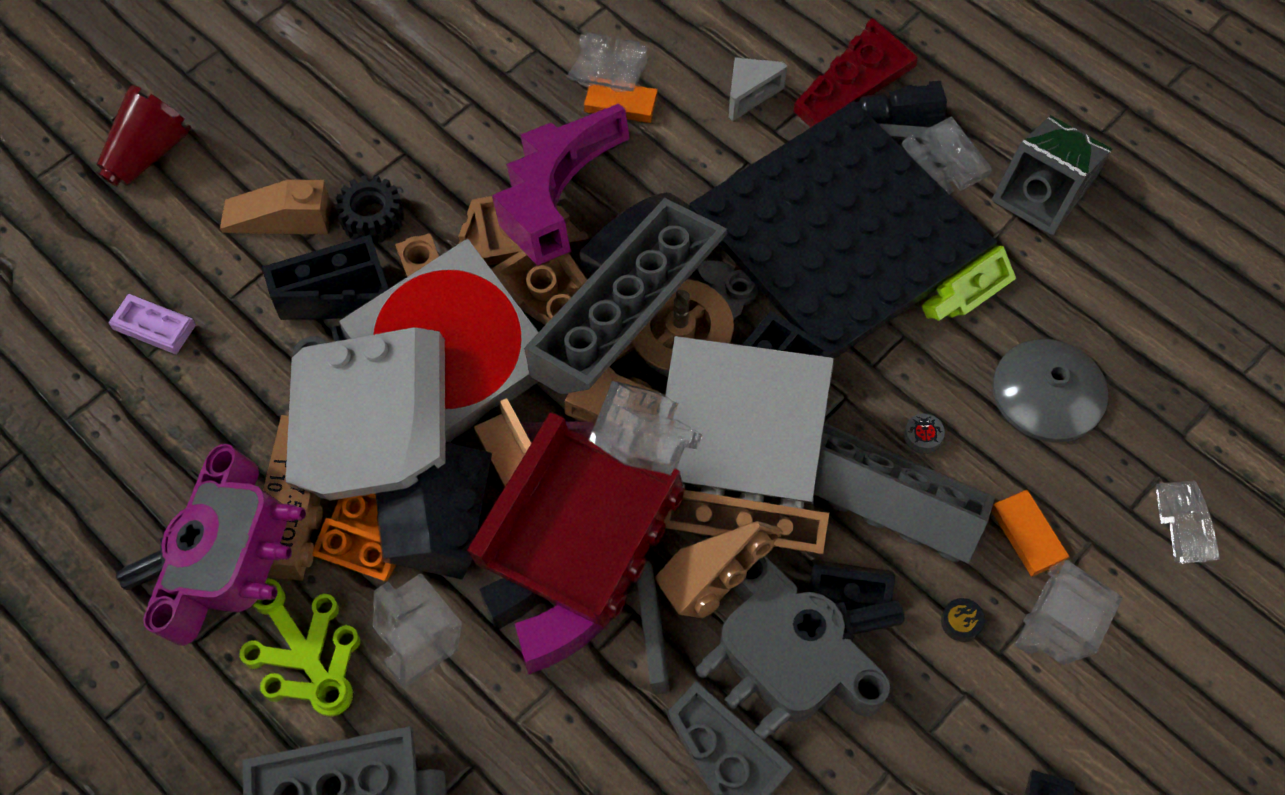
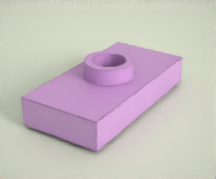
[109,294,196,355]

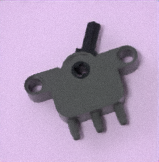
[695,556,905,740]

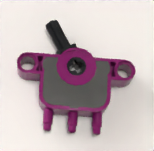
[116,444,306,646]

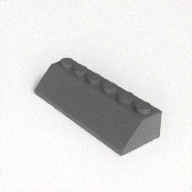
[524,198,727,394]
[814,423,995,563]

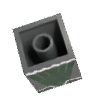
[991,115,1112,236]

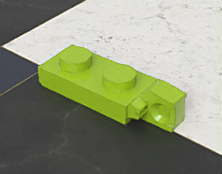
[921,246,1016,321]

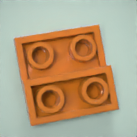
[312,493,396,582]

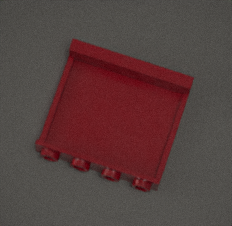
[467,412,685,628]

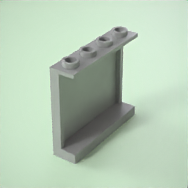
[654,336,834,509]

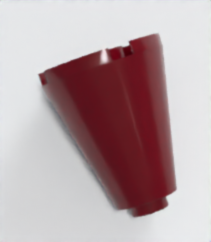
[96,85,192,187]

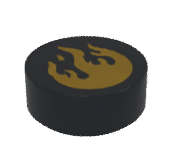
[941,598,985,642]

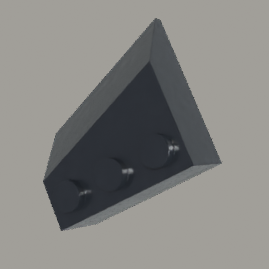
[375,442,492,580]

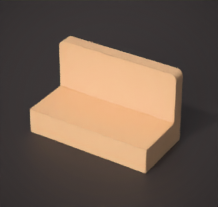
[474,398,531,488]

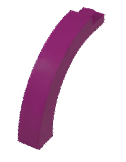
[515,439,634,675]

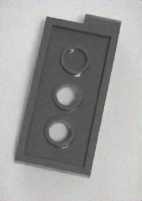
[242,726,447,795]

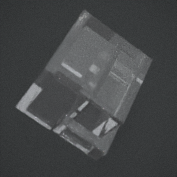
[589,380,702,474]
[1015,559,1123,665]
[373,573,462,688]

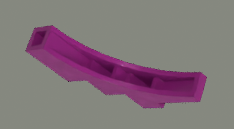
[492,103,630,266]

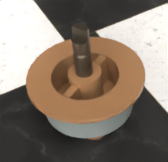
[631,279,734,377]

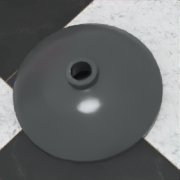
[993,339,1108,442]

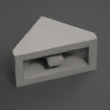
[728,58,787,121]

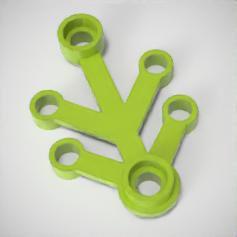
[239,578,360,717]

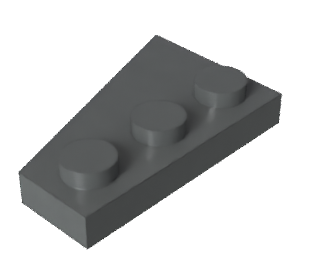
[667,681,794,795]

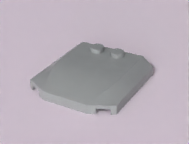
[286,327,445,500]

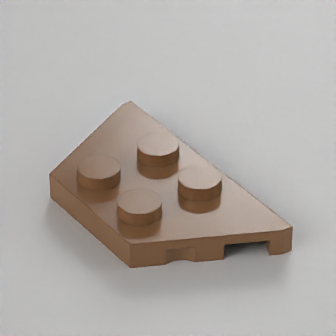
[459,196,589,265]

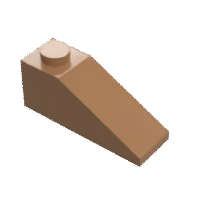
[220,179,332,234]

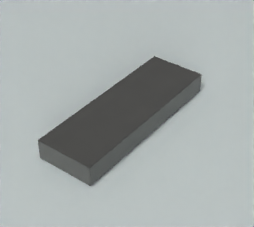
[637,561,670,695]

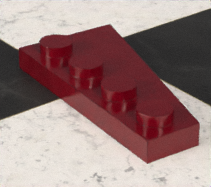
[793,17,918,128]

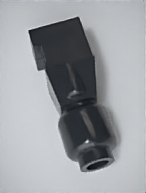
[856,80,947,128]

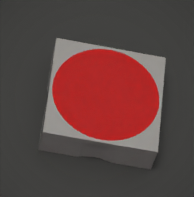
[339,238,539,443]

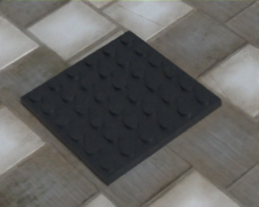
[689,101,997,359]

